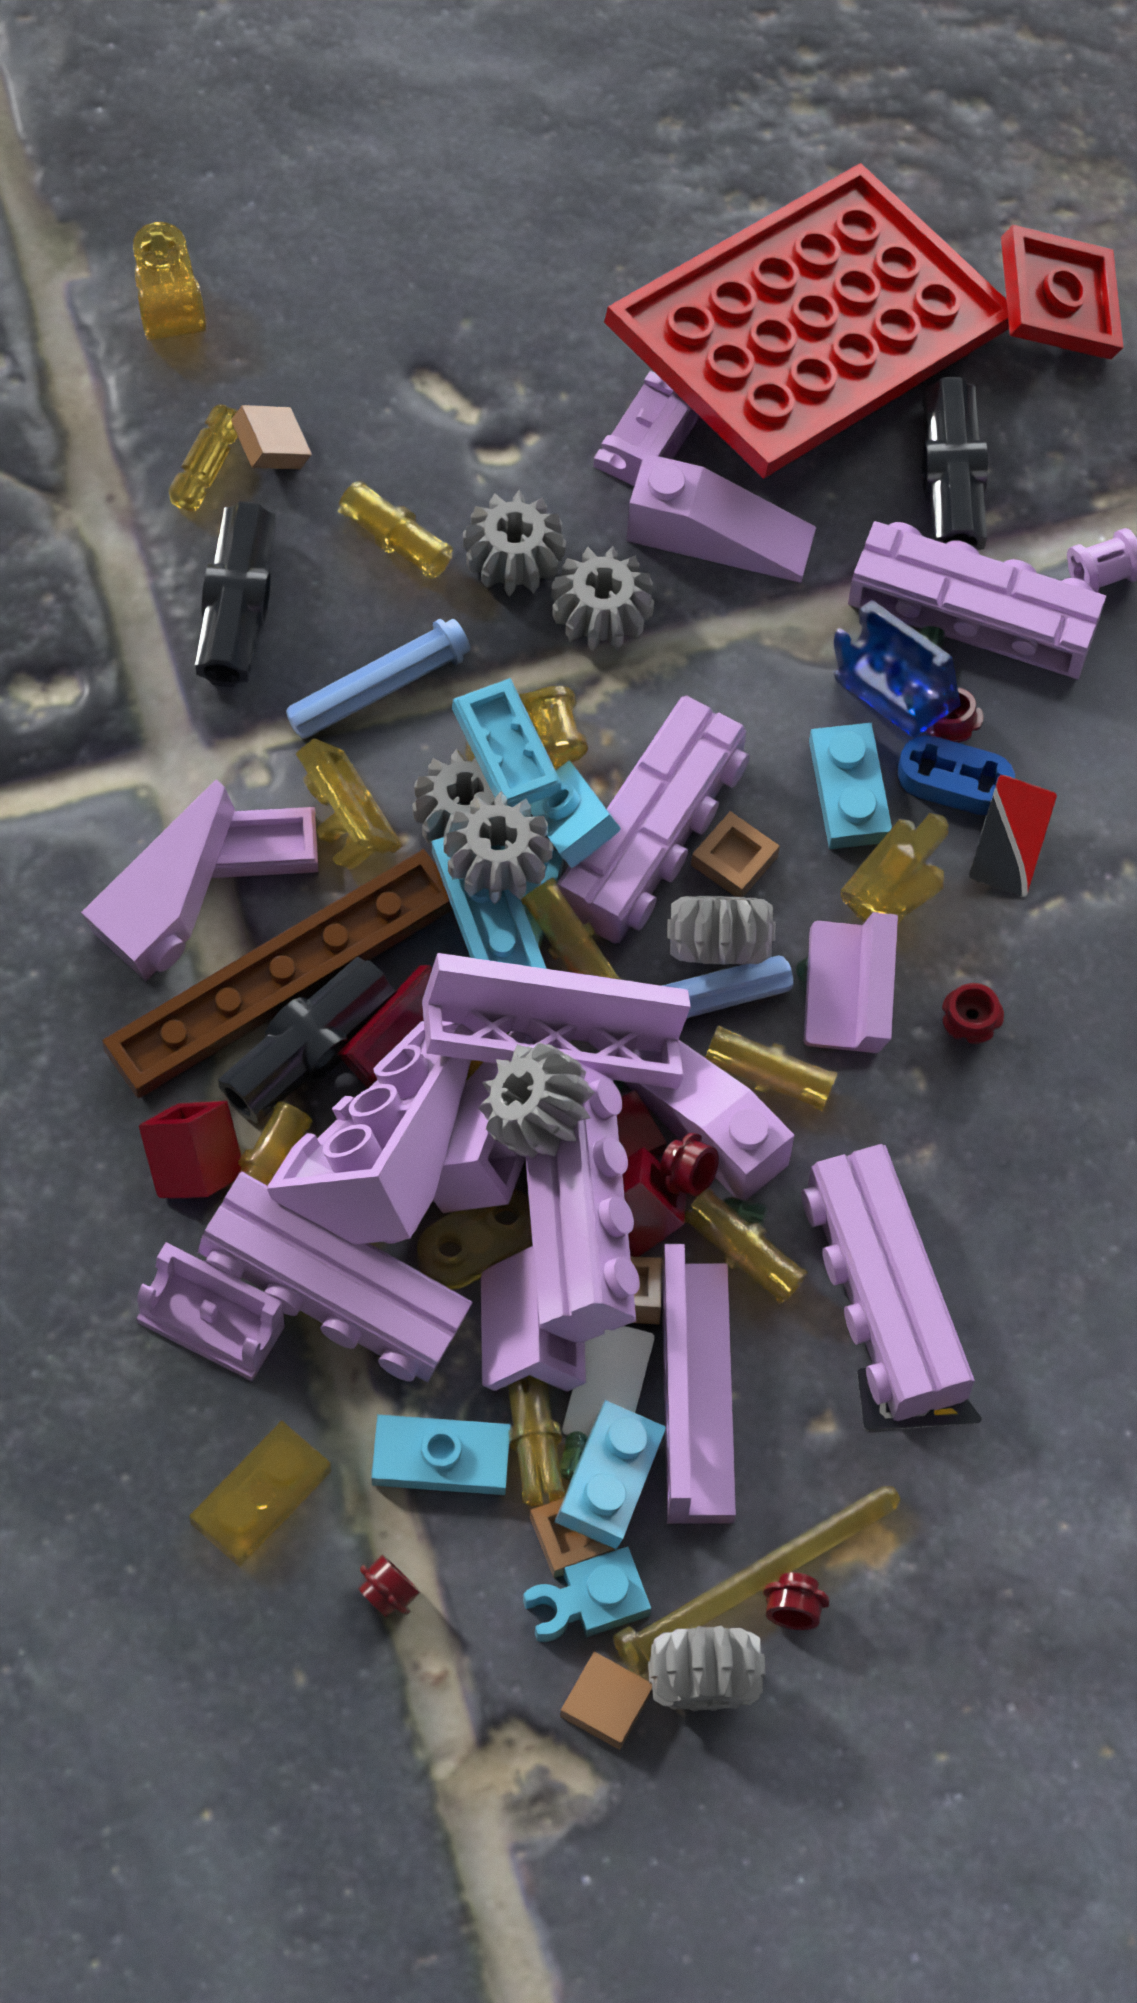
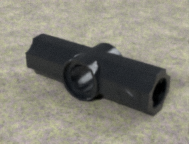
[922,377,988,550]
[195,501,276,687]
[218,957,395,1123]

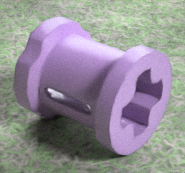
[1067,528,1137,593]

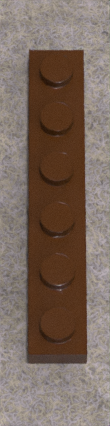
[102,849,453,1099]

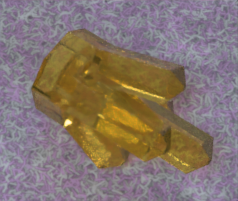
[840,813,949,926]

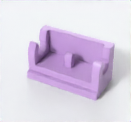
[593,371,700,486]
[136,1242,285,1381]

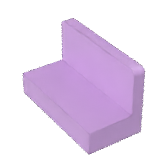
[803,912,898,1053]
[481,1246,586,1392]

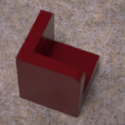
[138,1101,245,1198]
[622,1147,686,1257]

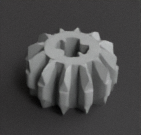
[463,490,566,597]
[551,546,654,652]
[412,748,495,843]
[443,791,553,905]
[667,896,776,965]
[478,1042,595,1158]
[648,1625,766,1712]

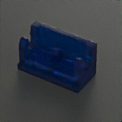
[833,600,961,738]

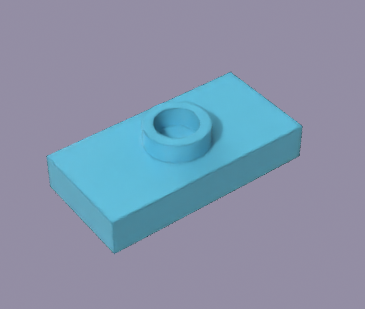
[452,678,562,807]
[530,760,621,868]
[371,1414,511,1495]

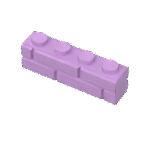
[848,521,1106,679]
[554,695,750,944]
[525,1063,640,1343]
[801,1144,975,1421]
[198,1171,472,1383]

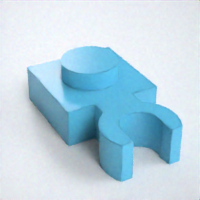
[523,1546,651,1642]

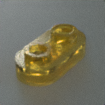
[417,1189,533,1289]

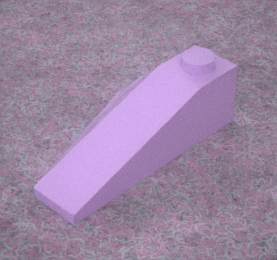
[266,1021,474,1245]

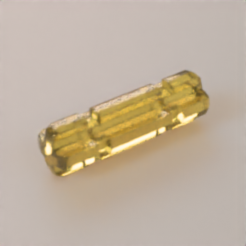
[169,404,238,512]

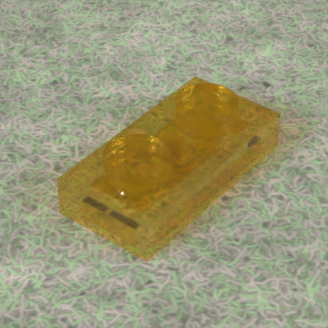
[189,1420,332,1567]

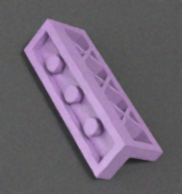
[422,953,691,1089]
[661,1244,736,1524]

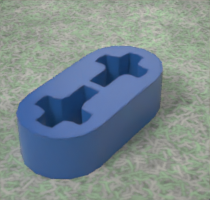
[897,735,1015,815]

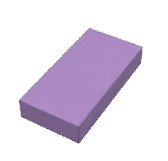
[211,807,319,878]

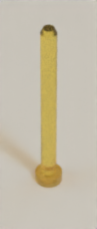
[613,1486,901,1676]

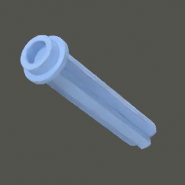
[286,619,470,738]
[662,955,793,1018]

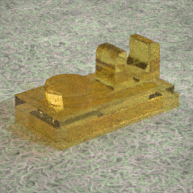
[295,738,403,869]

